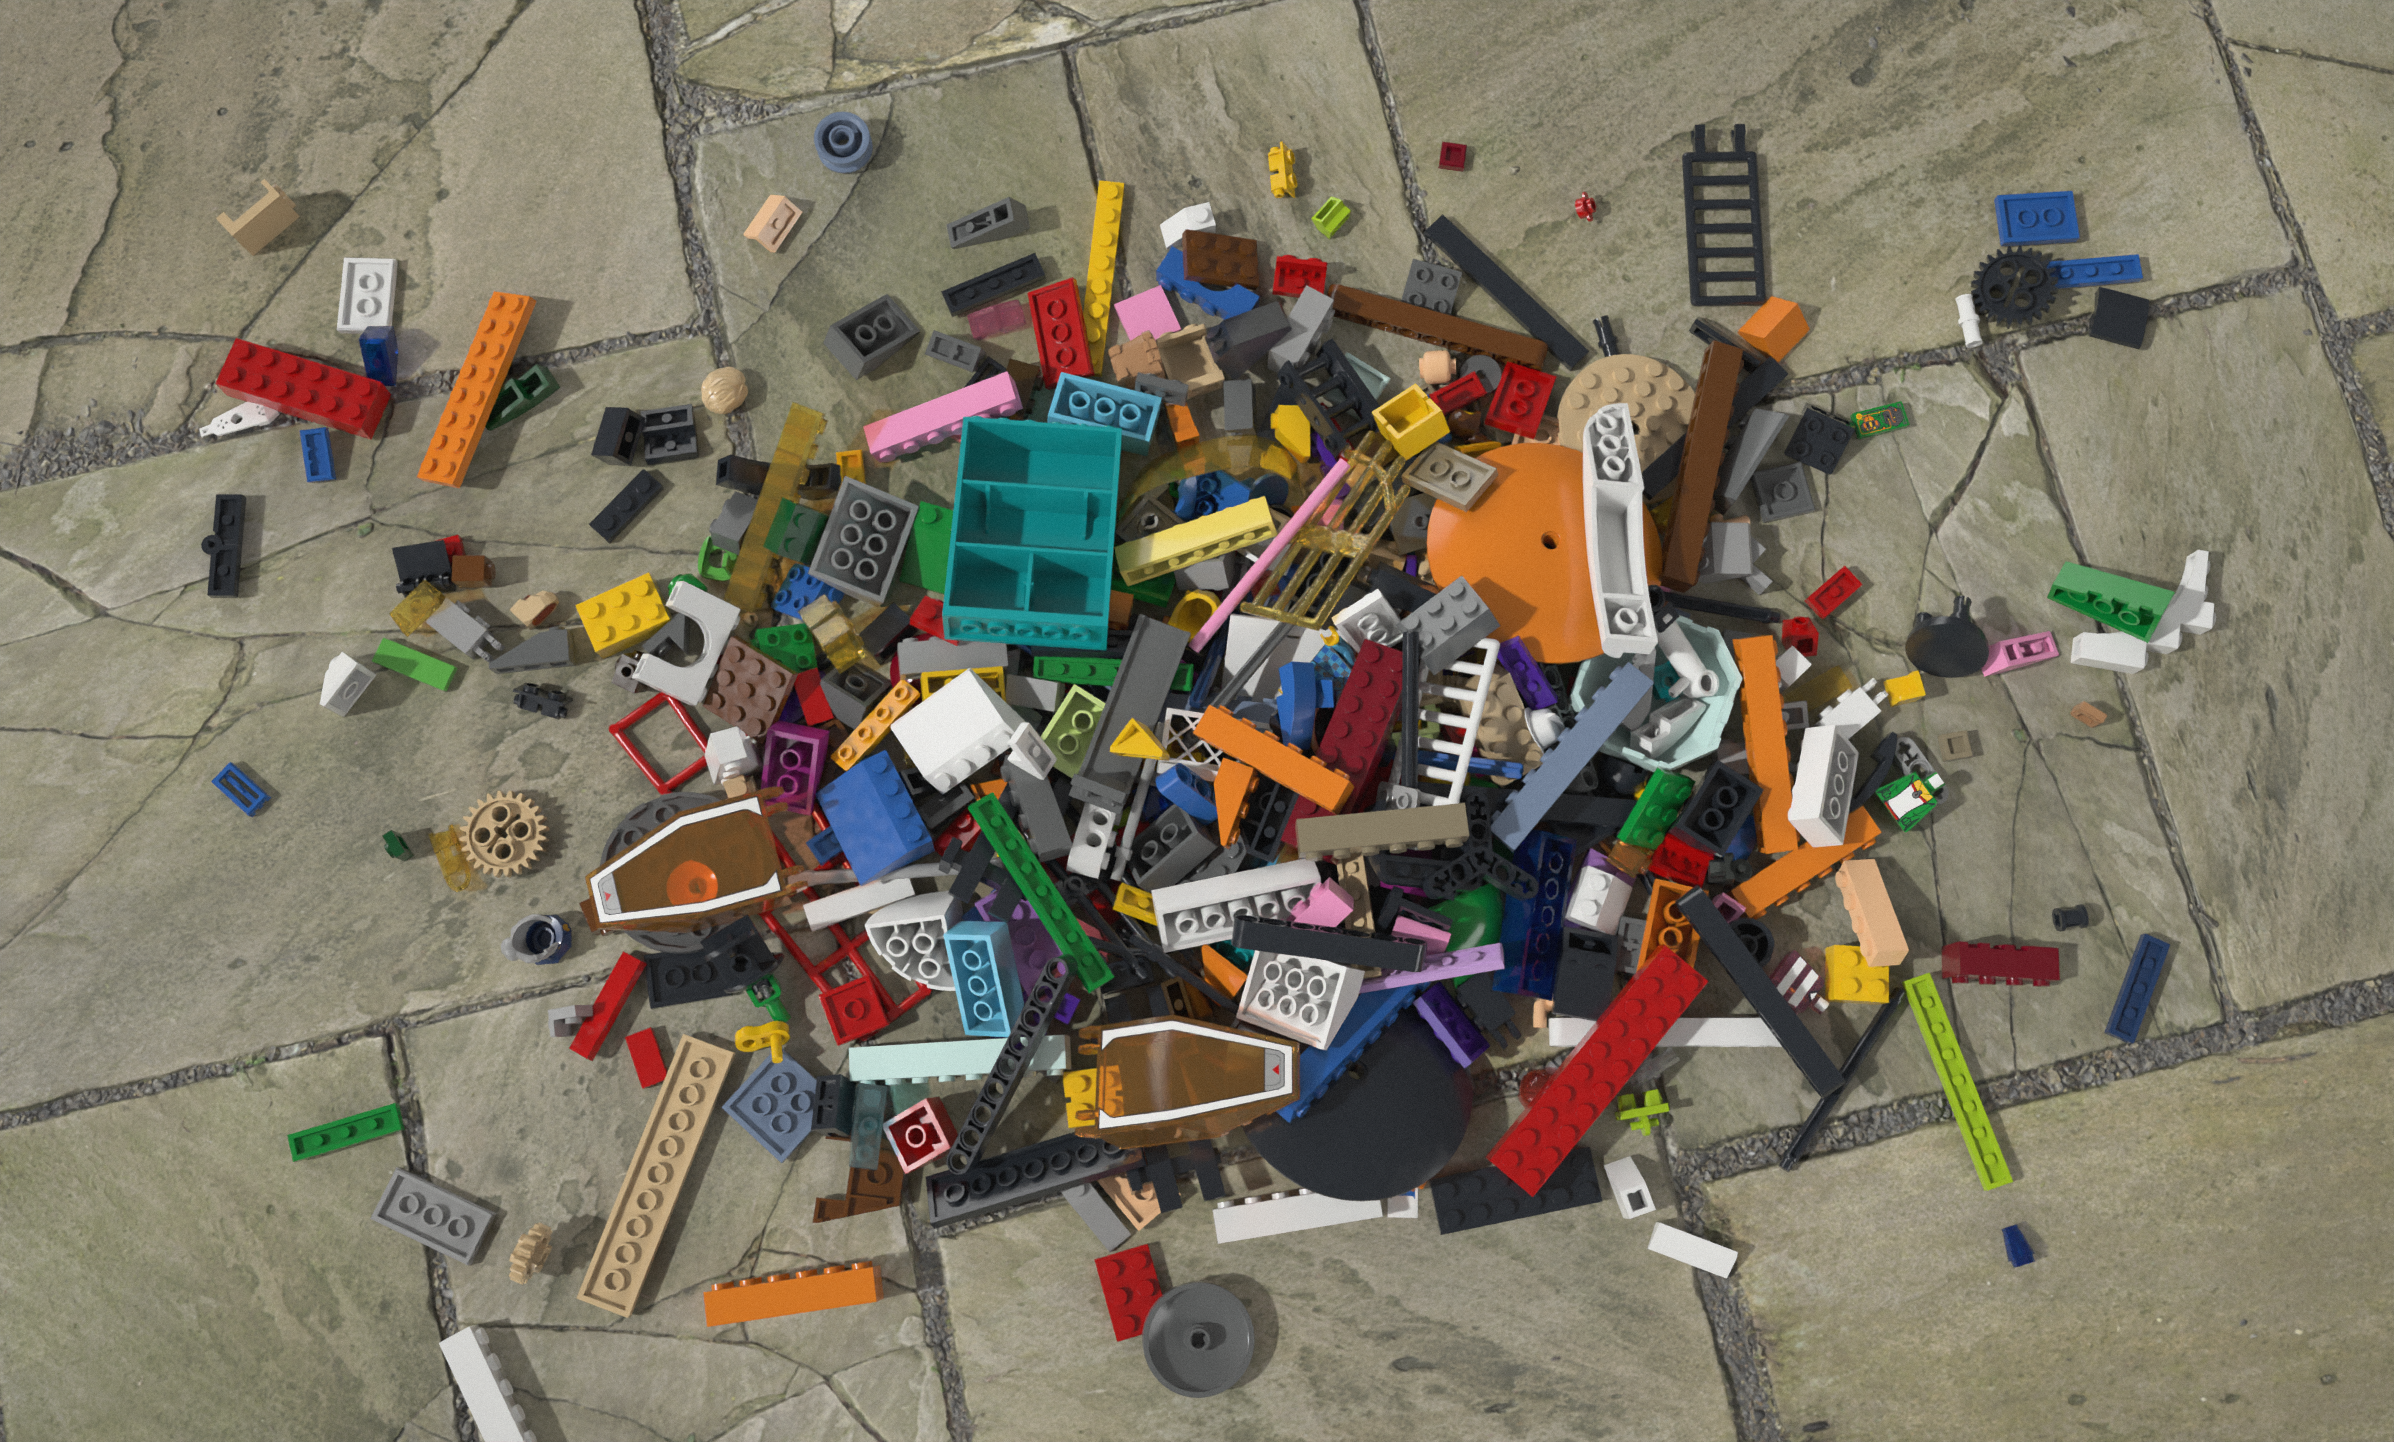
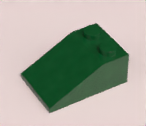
[763,497,830,565]

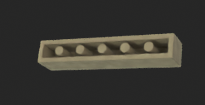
[1295,803,1469,861]

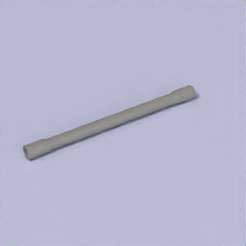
[788,857,1005,888]

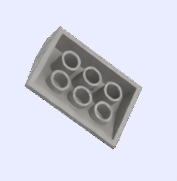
[808,476,919,607]

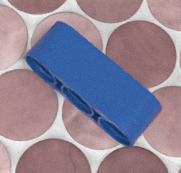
[1156,763,1218,825]

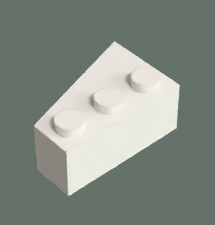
[705,726,764,786]

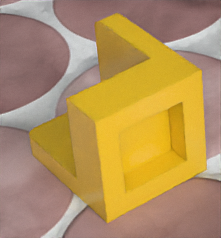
[1883,670,1926,707]

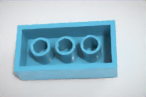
[1047,372,1162,456]
[943,921,1024,1037]

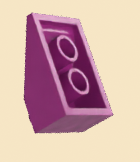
[759,721,830,816]

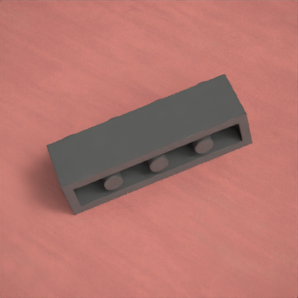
[1001,755,1072,863]

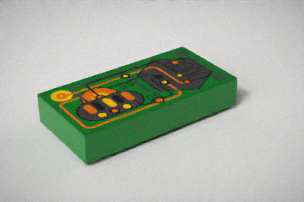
[1850,401,1910,440]

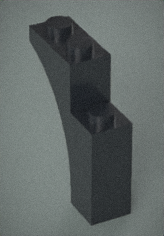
[716,454,841,501]
[1313,561,1439,631]

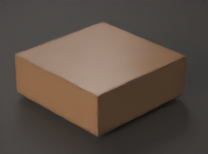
[2070,701,2107,728]

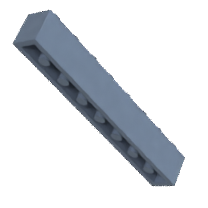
[1490,662,1654,853]

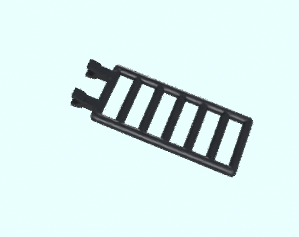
[1682,124,1766,306]

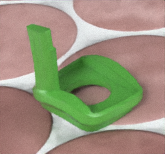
[698,536,739,581]

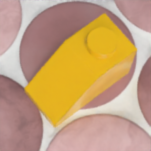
[1271,405,1310,463]

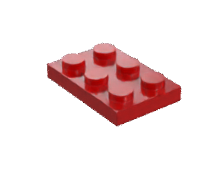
[1484,361,1557,440]
[1094,1243,1162,1342]

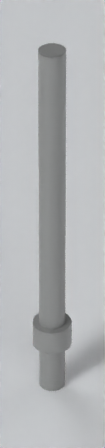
[1111,722,1164,881]

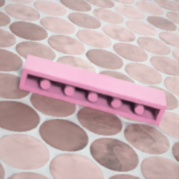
[863,371,1023,463]

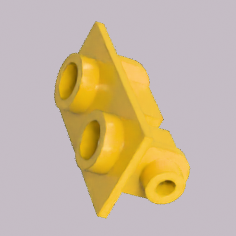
[1268,142,1297,198]

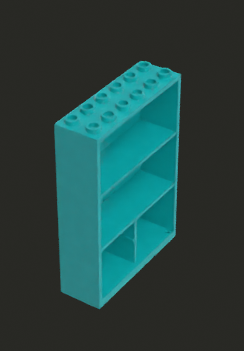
[942,416,1122,651]

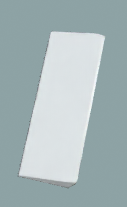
[1647,1222,1739,1278]

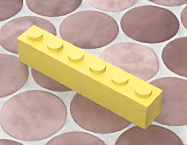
[1114,496,1278,586]

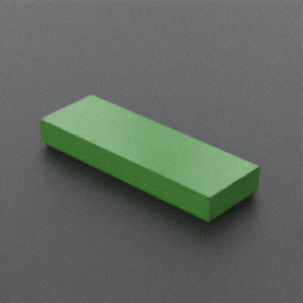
[372,638,458,692]

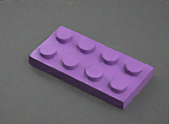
[974,890,1065,997]

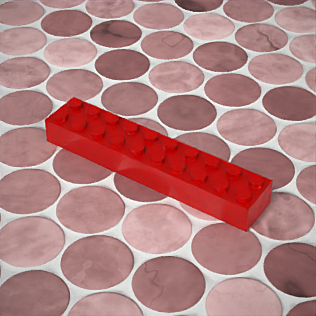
[1486,945,1708,1197]

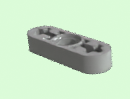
[1893,737,1949,806]

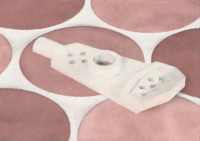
[200,402,280,438]

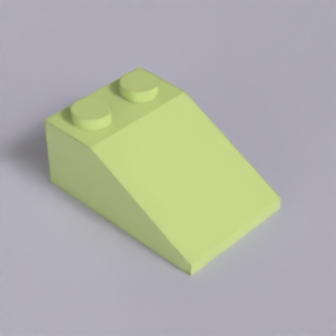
[1041,684,1105,778]

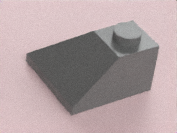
[820,657,891,729]

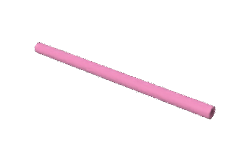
[1188,458,1351,653]

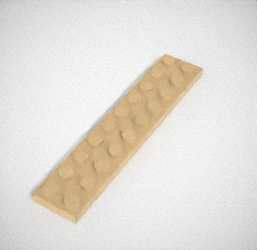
[576,1034,736,1318]

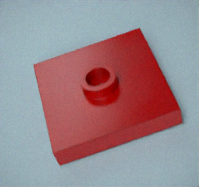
[818,974,890,1046]

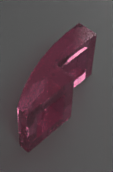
[967,300,1027,341]

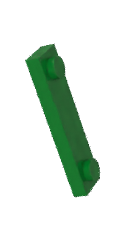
[287,1103,405,1162]

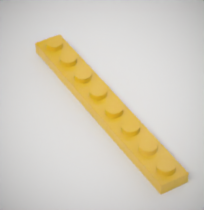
[1083,180,1125,377]

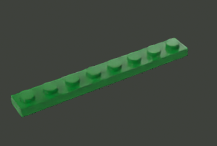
[968,792,1114,994]

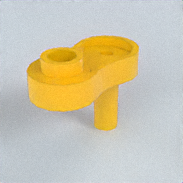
[735,1021,790,1063]

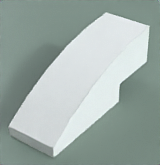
[1630,694,1706,759]

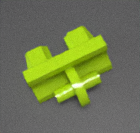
[1614,1089,1669,1137]

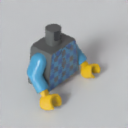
[1278,626,1356,699]

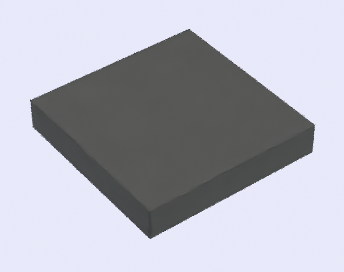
[1750,462,1815,524]

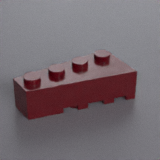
[1941,941,2060,987]

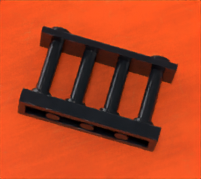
[1277,338,1380,458]

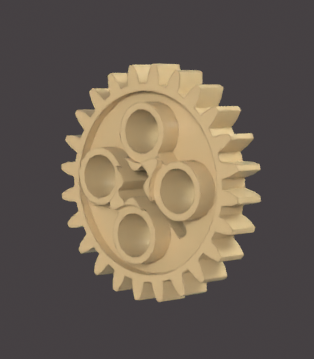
[459,790,550,878]

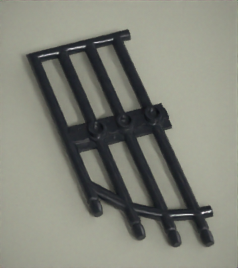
[1012,780,1204,980]

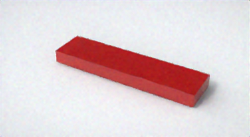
[569,951,647,1061]

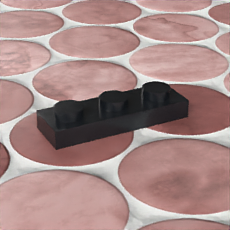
[589,468,664,544]

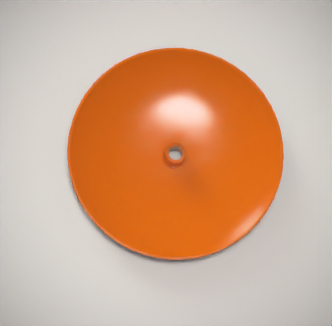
[1427,443,1663,664]

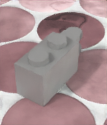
[426,598,505,663]

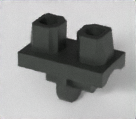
[1707,852,1753,890]

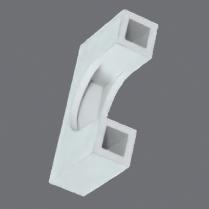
[632,581,741,705]

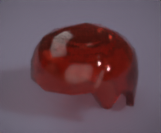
[1518,1069,1553,1108]

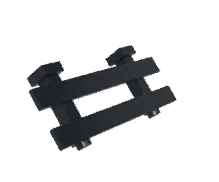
[938,716,1073,923]
[1090,984,1226,1214]

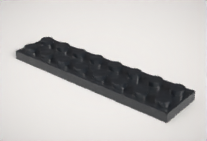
[926,1125,1146,1229]

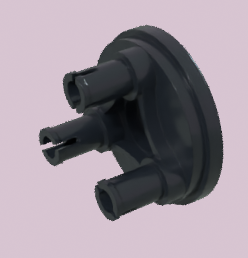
[1905,595,1989,678]

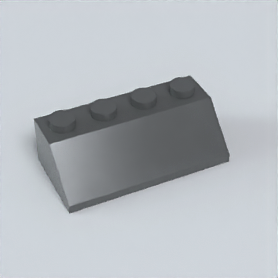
[1712,409,1789,516]

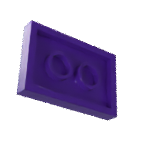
[1413,981,1490,1068]

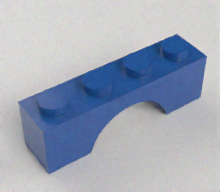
[1156,246,1260,320]

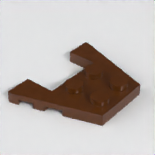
[813,1123,905,1223]

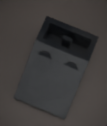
[1552,927,1618,1021]

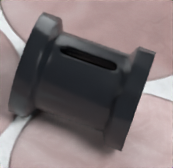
[2052,904,2089,932]

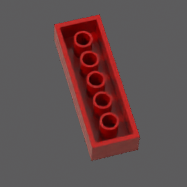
[215,338,391,440]

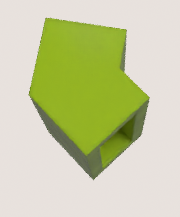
[1311,196,1351,239]

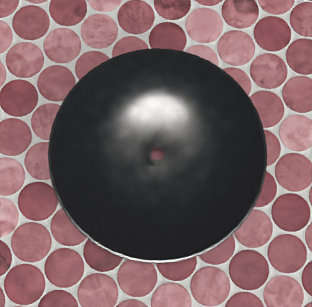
[1228,990,1473,1201]

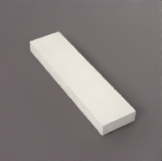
[803,878,916,932]

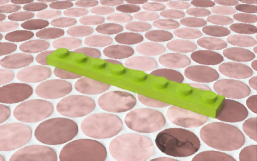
[1901,972,2013,1191]

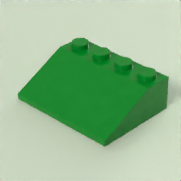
[899,501,953,595]

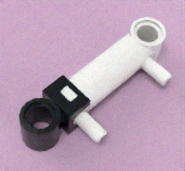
[1648,585,1719,698]

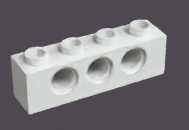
[1066,802,1126,879]

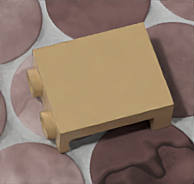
[216,179,300,256]
[1156,324,1225,400]

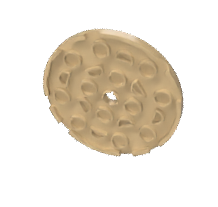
[1557,354,1695,505]

